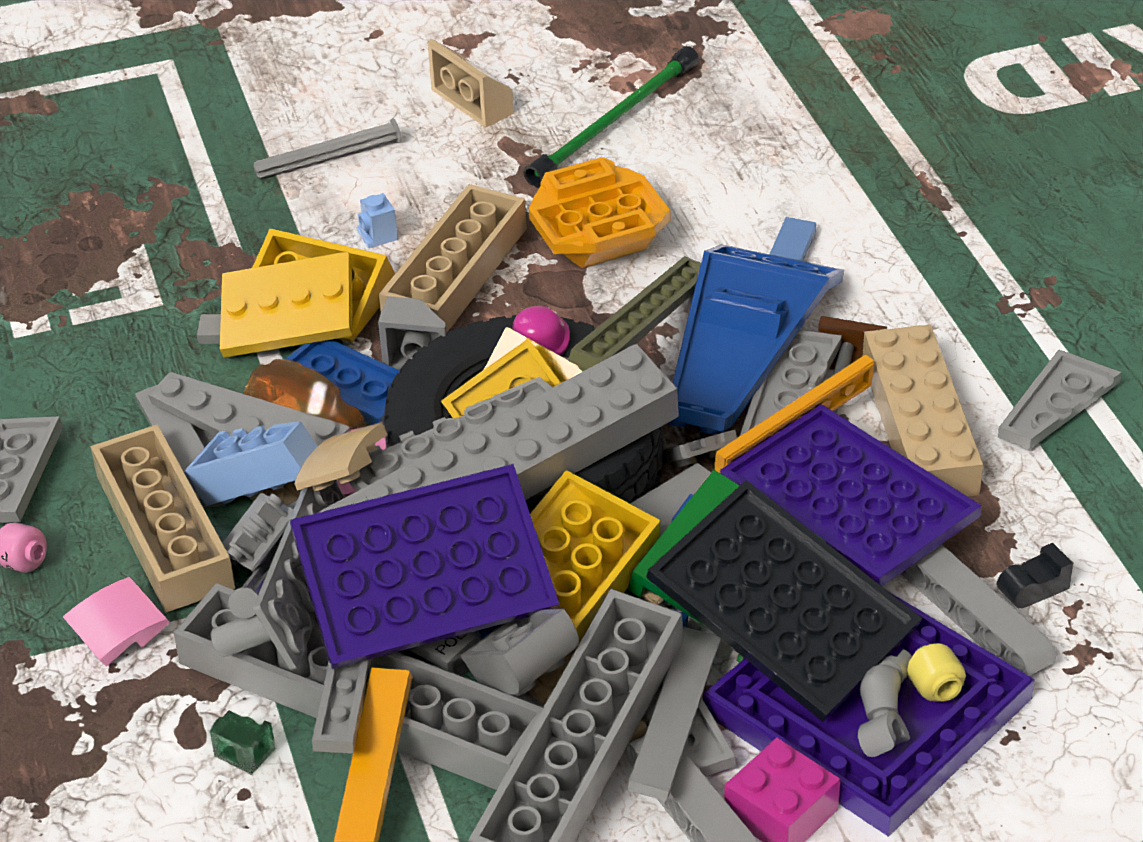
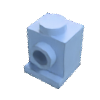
[357,193,398,249]

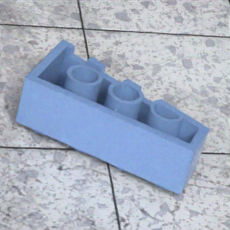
[184,421,318,506]

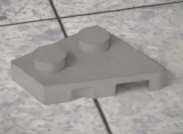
[663,430,737,468]

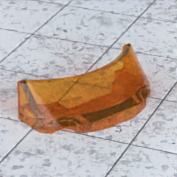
[243,359,365,429]

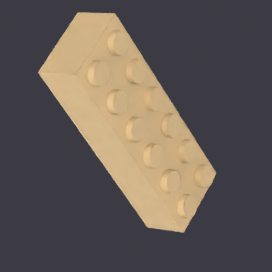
[379,184,527,332]
[863,324,983,497]
[90,424,235,613]

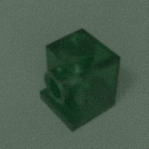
[210,710,276,775]

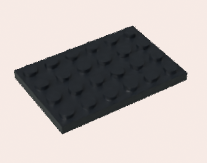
[646,480,922,723]

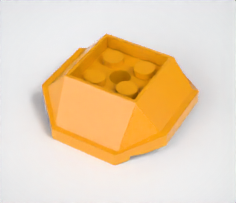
[529,157,671,268]

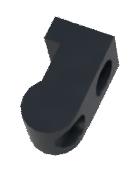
[996,542,1073,609]

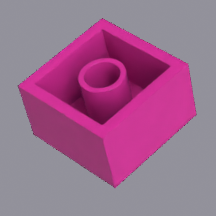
[724,738,840,842]

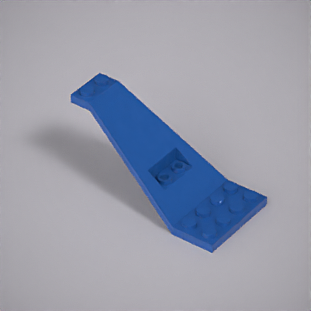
[668,244,844,435]

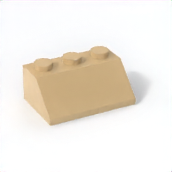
[427,39,514,128]

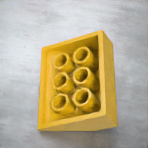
[252,229,395,343]
[530,470,660,652]

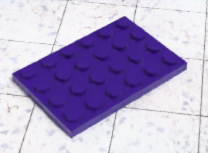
[720,404,981,586]
[290,464,559,669]

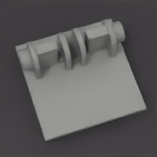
[222,493,294,572]

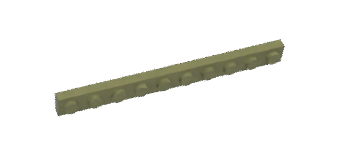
[568,256,701,371]

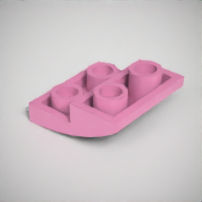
[63,577,170,667]

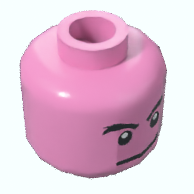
[0,522,47,573]

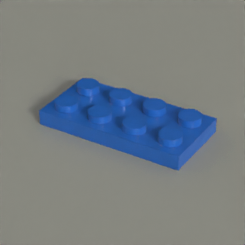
[274,340,400,426]

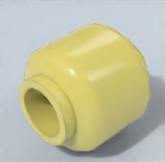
[907,643,966,702]

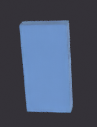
[770,217,817,261]

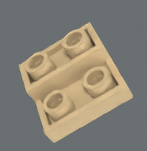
[294,422,388,491]

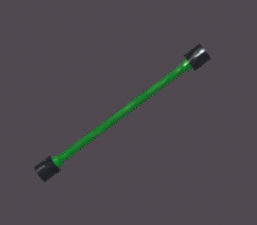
[523,46,699,187]

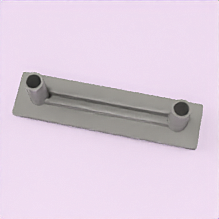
[211,479,346,670]

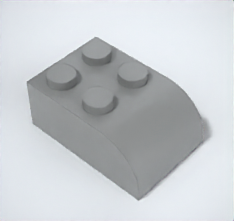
[461,609,579,696]

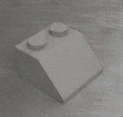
[378,296,447,371]

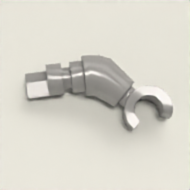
[858,649,912,757]

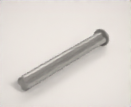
[253,118,401,179]
[228,564,269,619]

